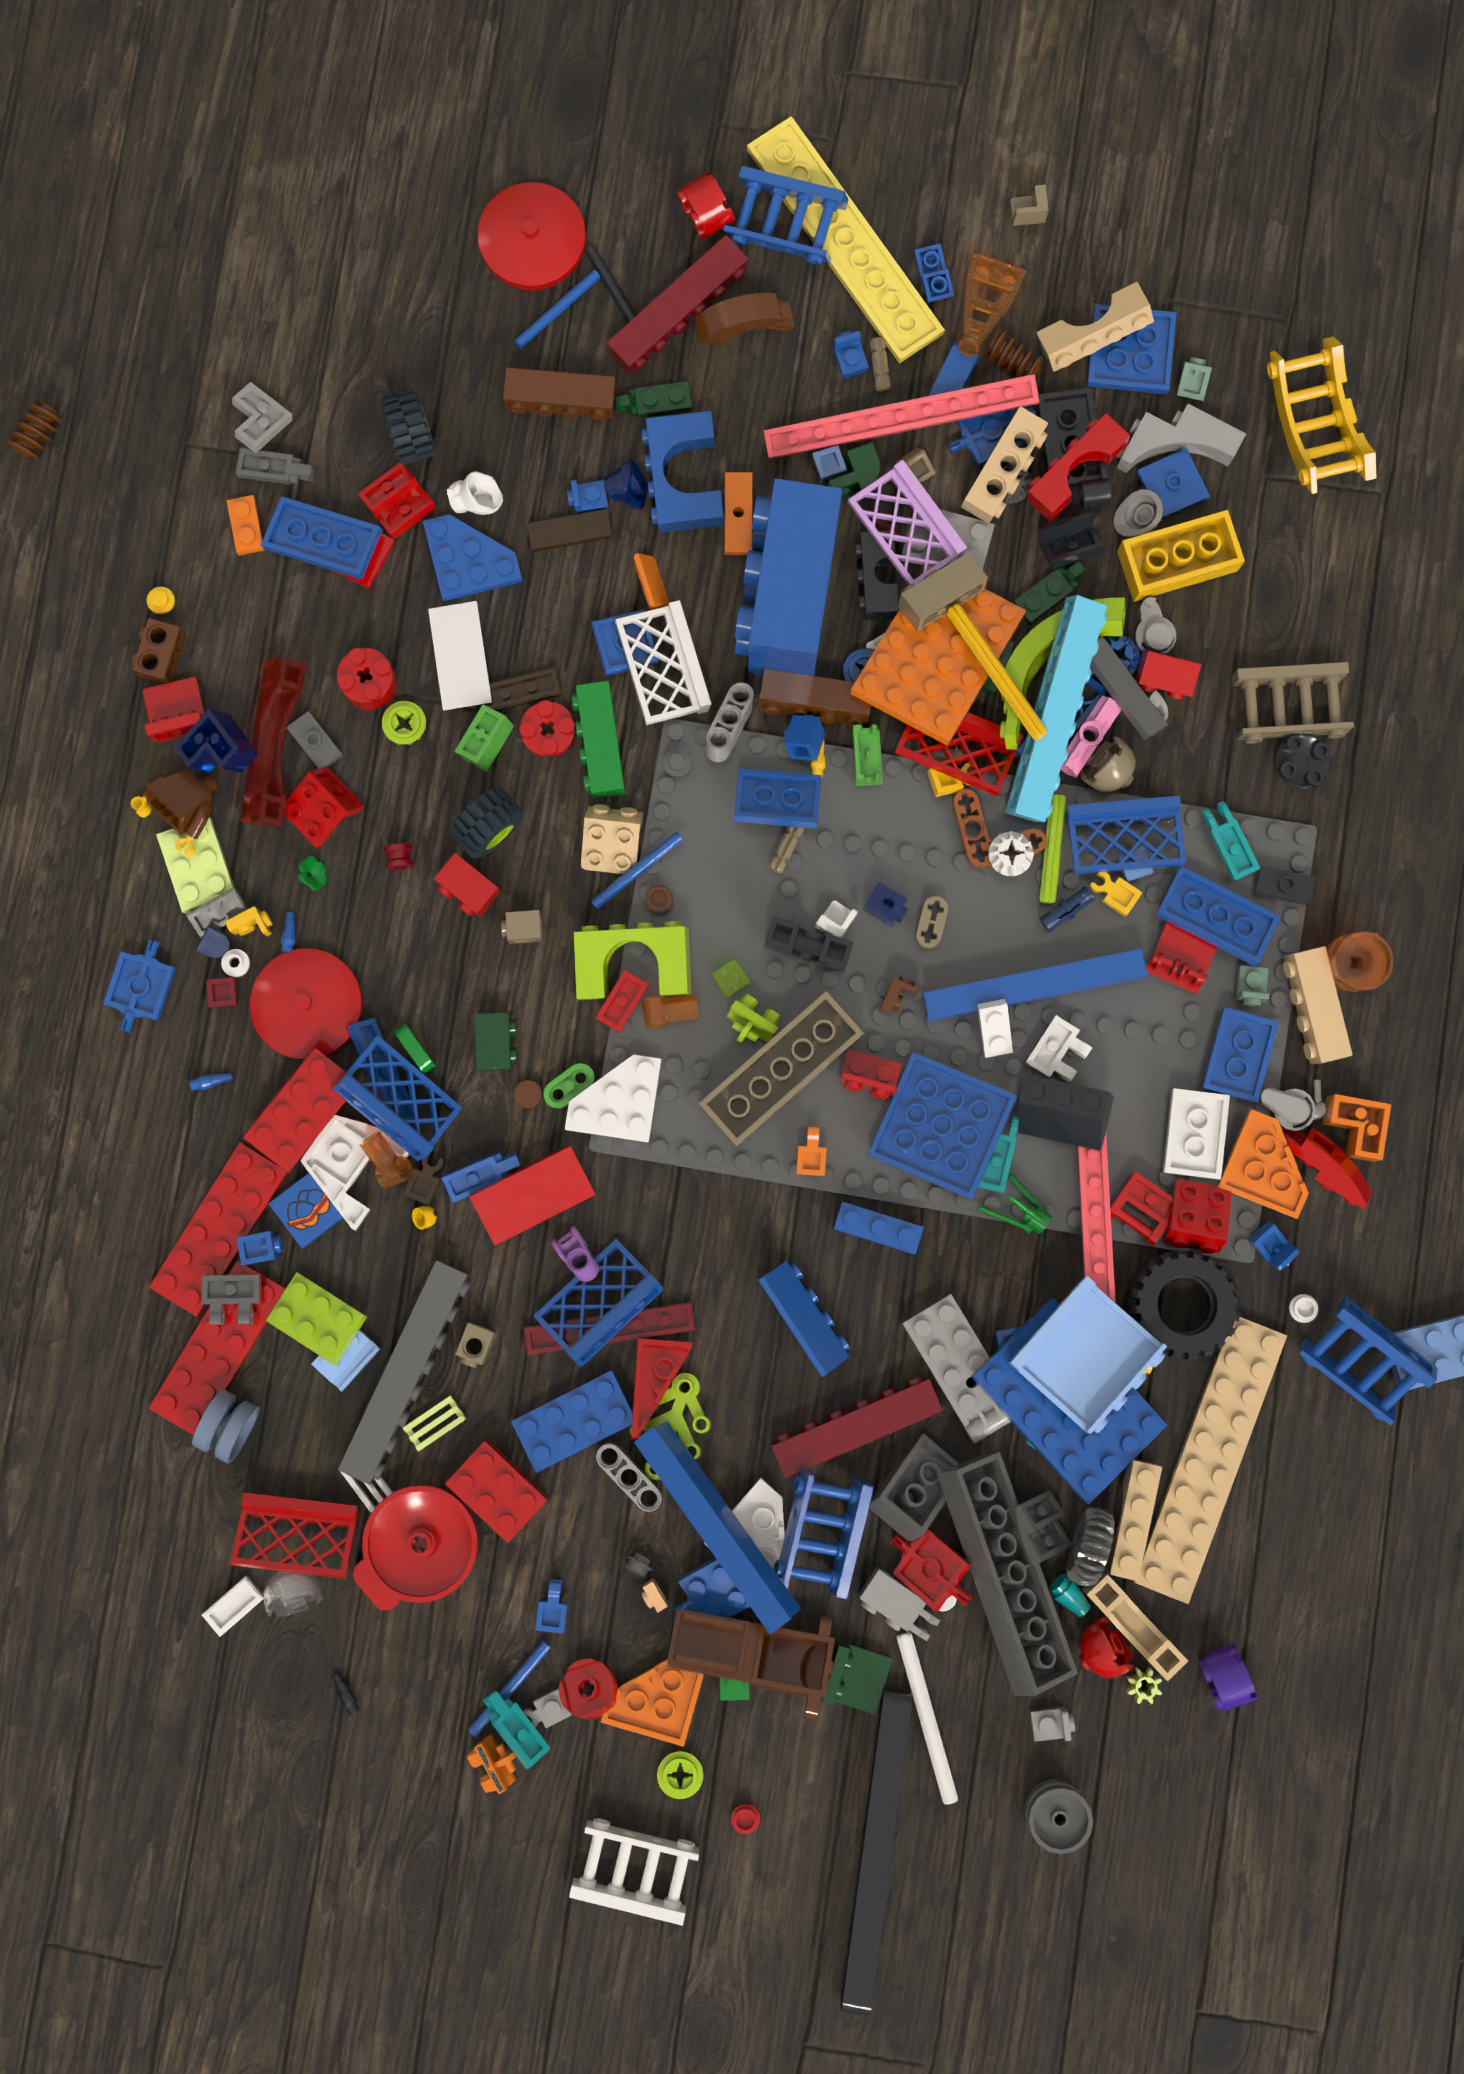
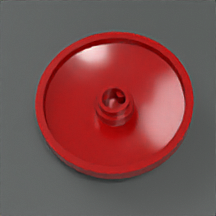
[478,182,586,290]
[250,948,363,1060]
[362,1485,479,1603]

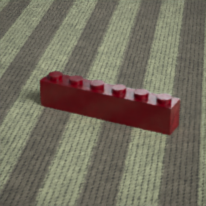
[606,235,748,375]
[771,1375,943,1478]

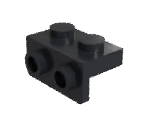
[1039,512,1103,570]

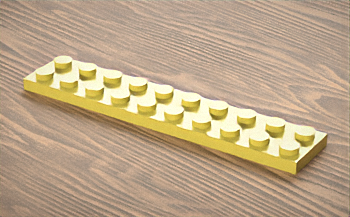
[747,116,945,364]

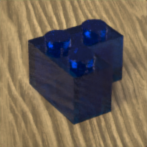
[174,709,259,773]

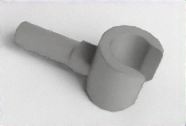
[1308,1080,1326,1120]

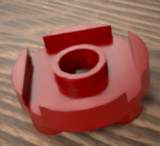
[520,700,575,757]
[559,1659,617,1720]

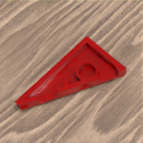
[631,1338,692,1440]

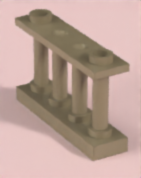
[1232,662,1354,744]

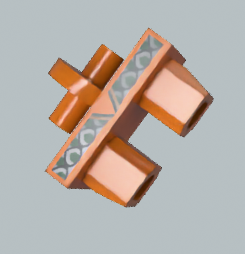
[467,1733,517,1794]

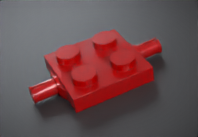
[892,1528,972,1611]

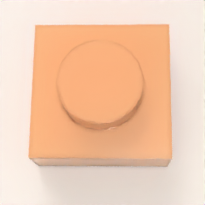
[642,1578,668,1613]

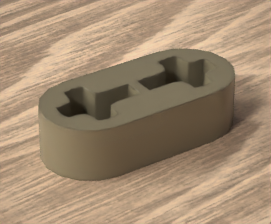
[915,896,948,949]

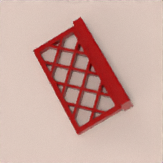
[895,712,1023,796]
[230,1493,360,1579]

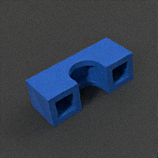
[833,1202,924,1255]

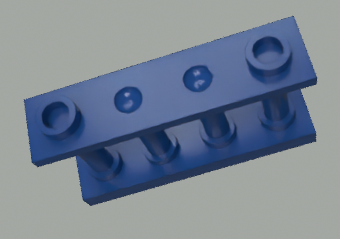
[723,166,849,265]
[1299,1297,1438,1426]
[773,1468,874,1599]

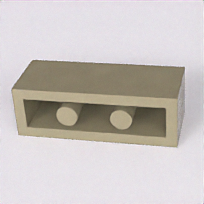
[898,553,988,632]

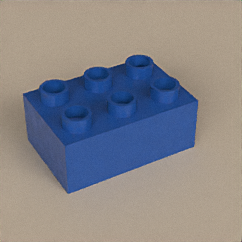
[735,478,842,676]

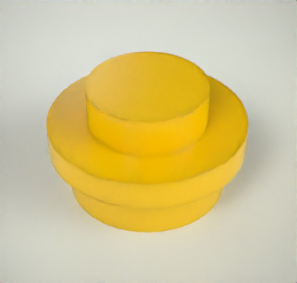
[147,587,175,615]

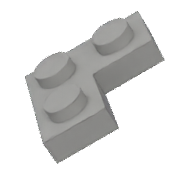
[232,382,292,453]

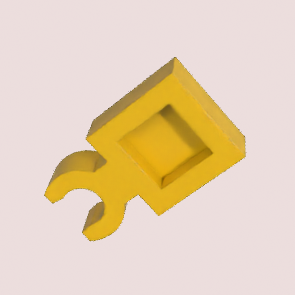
[927,762,976,797]
[1089,872,1142,917]

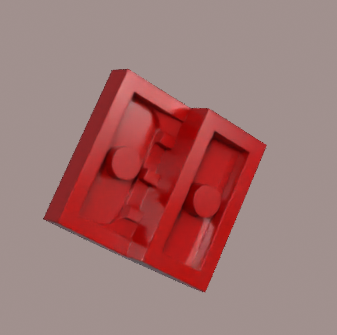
[358,462,437,540]

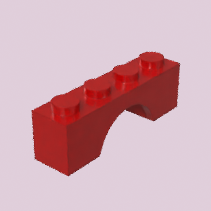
[1027,413,1130,522]

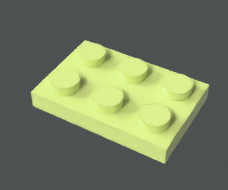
[156,817,234,913]

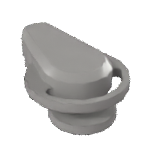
[1135,597,1176,654]
[1259,1088,1316,1131]

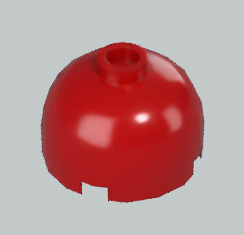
[1079,1617,1134,1678]

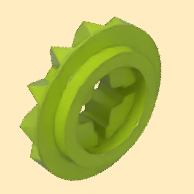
[382,701,426,745]
[657,1750,703,1799]

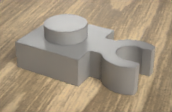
[522,1688,572,1728]

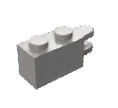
[858,1566,940,1641]

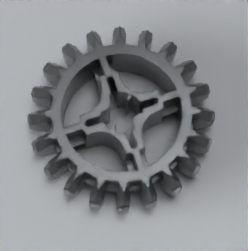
[1066,1507,1115,1587]

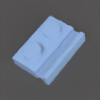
[311,1329,381,1392]

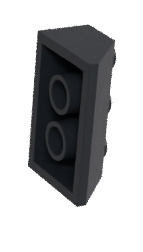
[1018,1074,1114,1151]

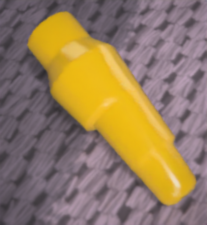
[811,740,826,778]

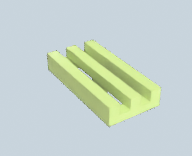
[403,1395,467,1451]

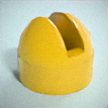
[412,1206,437,1230]

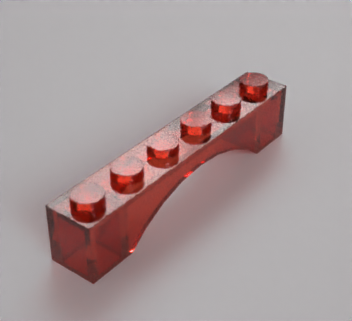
[241,657,306,828]

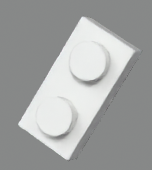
[977,999,1013,1058]

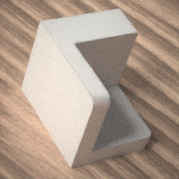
[815,900,858,938]

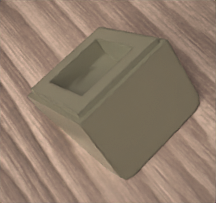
[895,448,936,484]

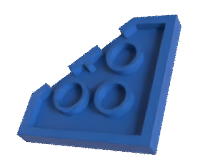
[423,514,523,601]

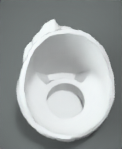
[447,471,503,515]

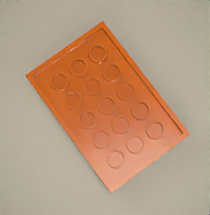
[850,566,1026,746]

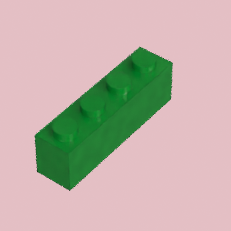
[572,681,625,799]

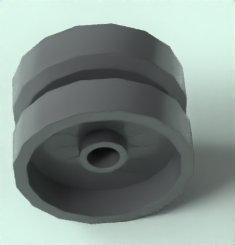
[1024,1779,1093,1854]

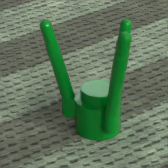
[978,1174,1052,1234]

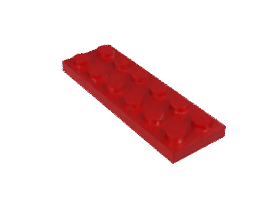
[149,1143,288,1317]
[149,1260,286,1435]

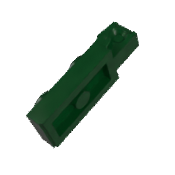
[615,381,692,418]
[1013,562,1085,625]

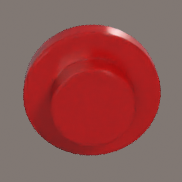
[731,1803,760,1834]

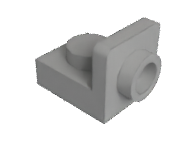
[1030,1706,1075,1742]

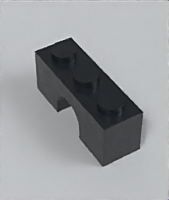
[855,530,899,620]
[764,916,854,973]

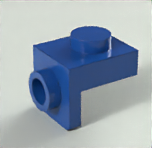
[1248,1220,1300,1271]

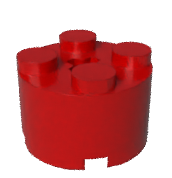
[677,171,735,240]
[337,648,397,711]

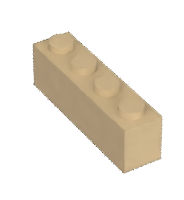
[1283,946,1352,1064]

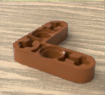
[952,789,1047,869]

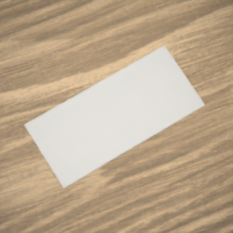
[428,601,492,711]

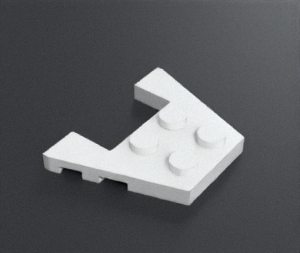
[301,1115,409,1231]

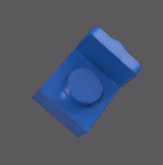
[833,331,869,379]
[567,480,609,514]
[236,1231,283,1266]

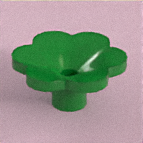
[299,856,327,891]

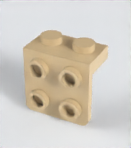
[581,804,643,874]

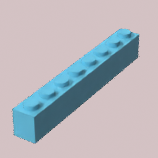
[1005,595,1107,822]

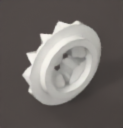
[988,831,1034,876]

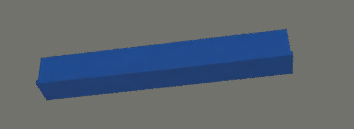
[921,948,1149,1023]
[634,1421,801,1634]

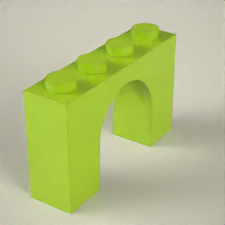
[574,921,692,1000]

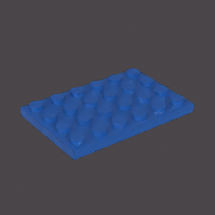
[971,1298,1167,1505]

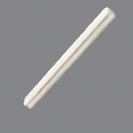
[897,1632,958,1805]

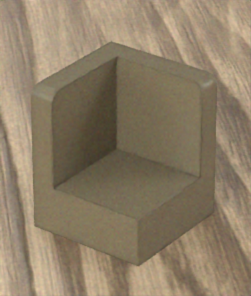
[1010,185,1049,226]

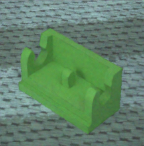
[455,704,514,773]
[852,725,883,786]

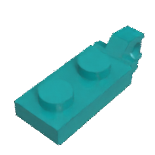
[483,1691,550,1769]

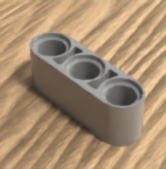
[705,682,754,762]
[596,1442,662,1512]

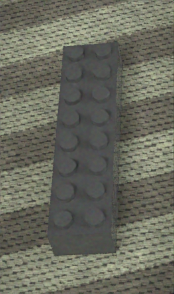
[937,1452,1078,1696]

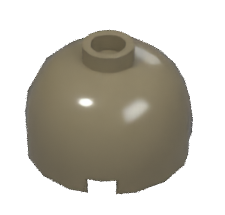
[1081,736,1136,793]

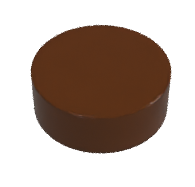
[645,885,673,914]
[514,1080,543,1109]

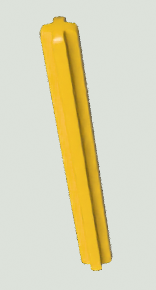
[947,604,1047,741]

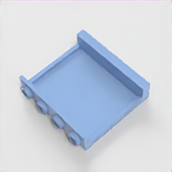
[1009,1276,1167,1434]

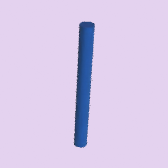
[514,270,601,349]
[591,831,684,909]
[468,1640,552,1737]

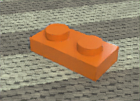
[227,495,264,556]

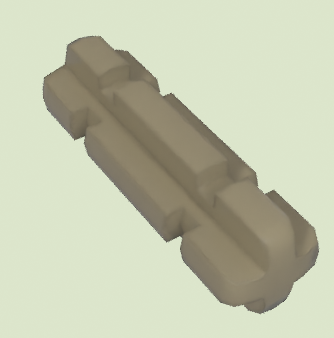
[870,337,891,392]
[769,826,804,874]

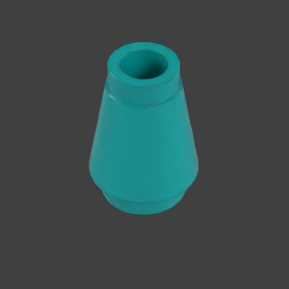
[1049,1574,1091,1617]

